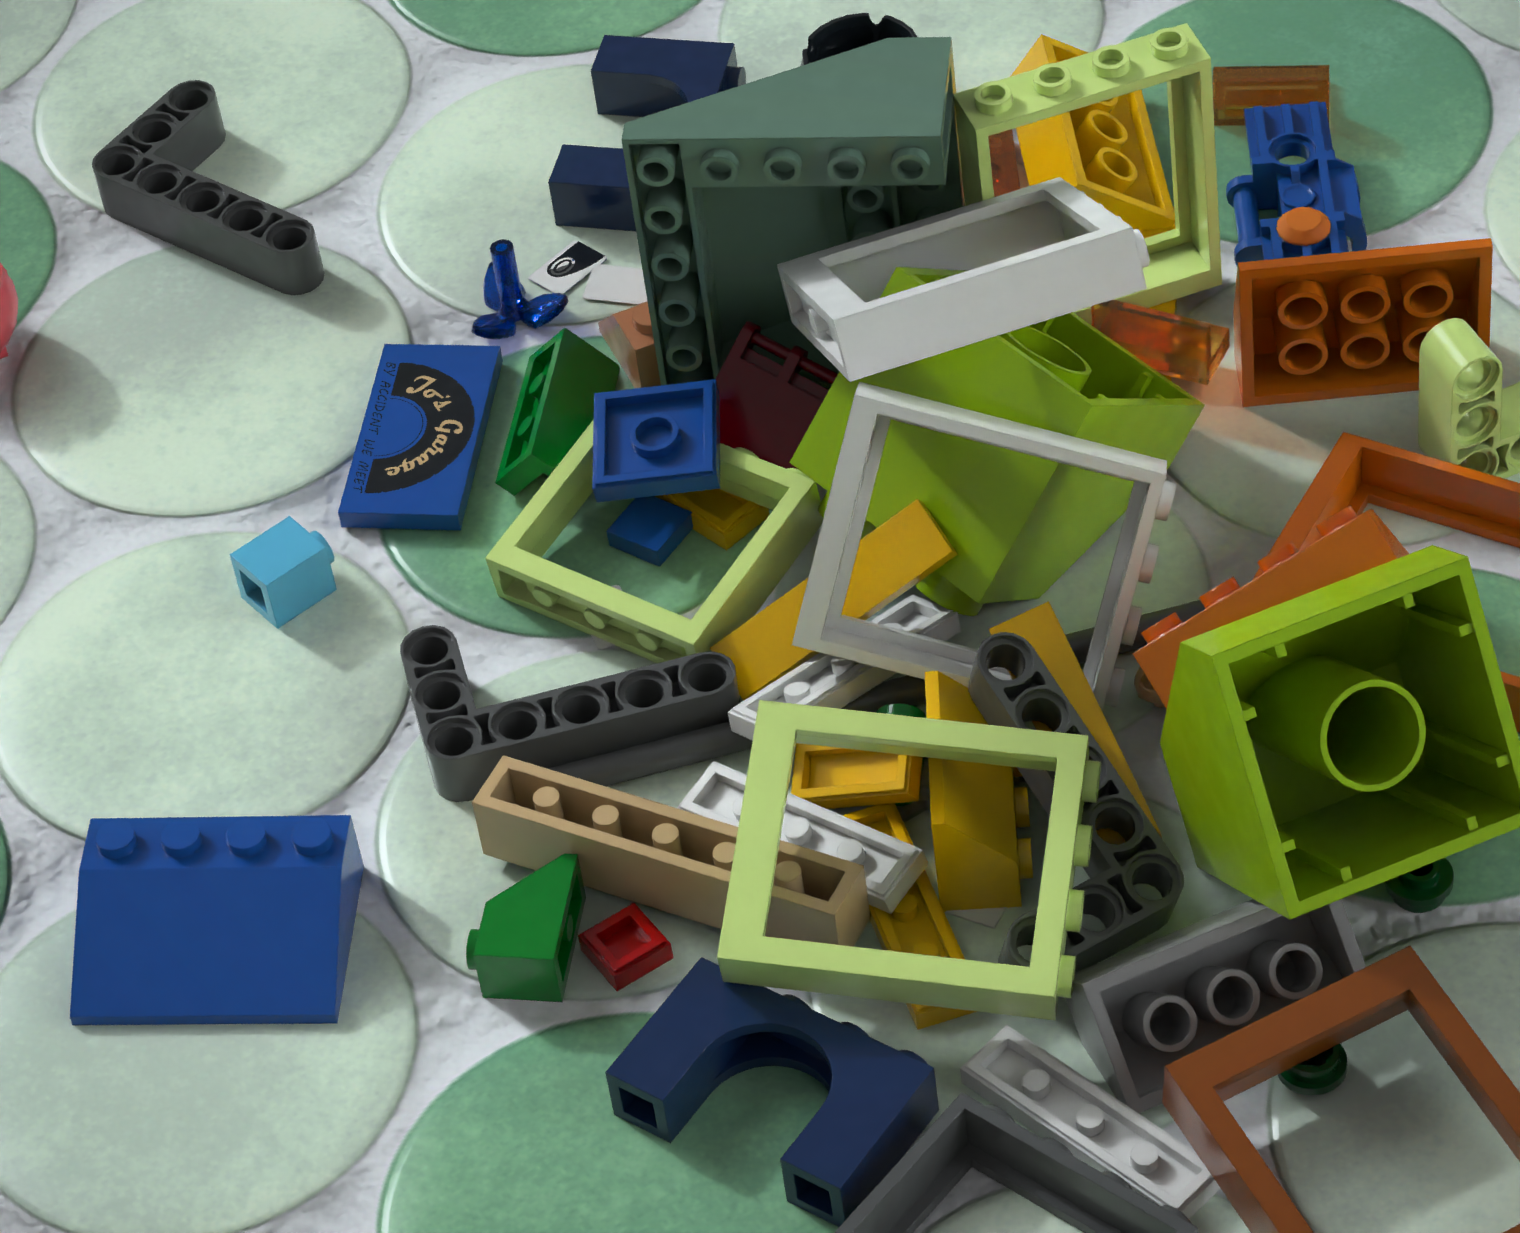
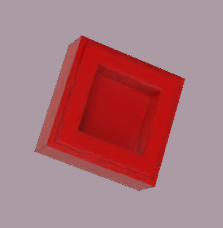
[578,903,673,991]

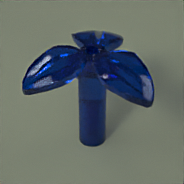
[471,239,569,339]

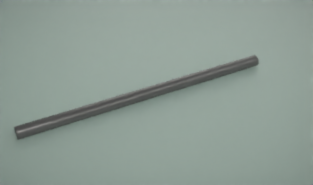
[547,600,1205,787]

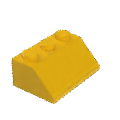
[925,671,1033,912]

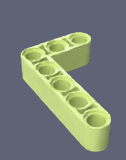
[1418,318,1520,479]

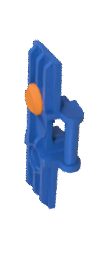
[1226,101,1367,266]

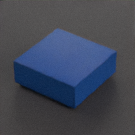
[606,496,693,567]

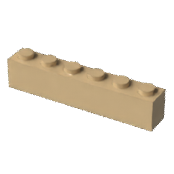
[472,755,871,947]

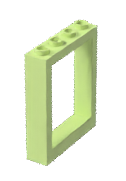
[954,23,1222,325]
[717,700,1101,1021]

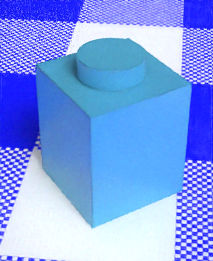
[230,516,337,629]

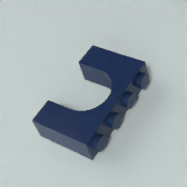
[548,35,746,231]
[605,957,939,1227]

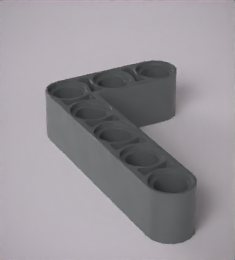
[92,80,324,295]
[400,625,741,802]
[968,632,1184,973]

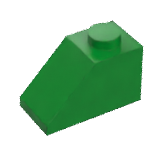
[466,853,586,1002]

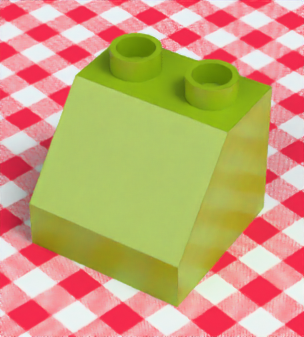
[789,267,1205,616]
[1160,545,1520,920]

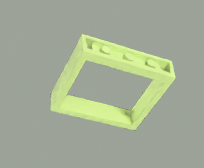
[485,420,823,663]

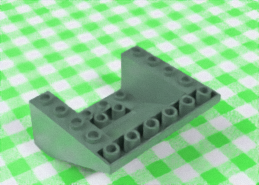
[621,37,965,390]

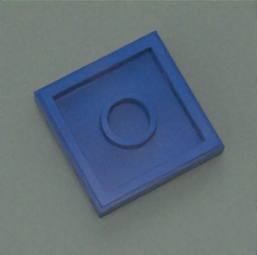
[592,379,720,502]

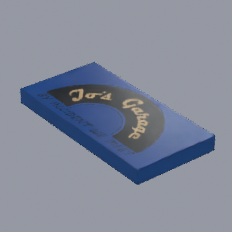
[338,344,503,530]

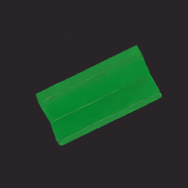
[495,328,620,496]

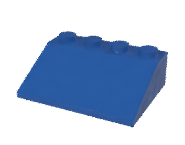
[70,815,364,1025]

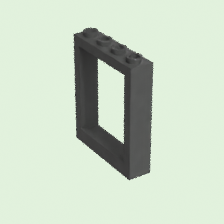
[834,1092,1198,1233]

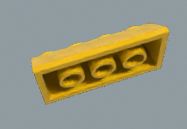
[1010,34,1175,231]

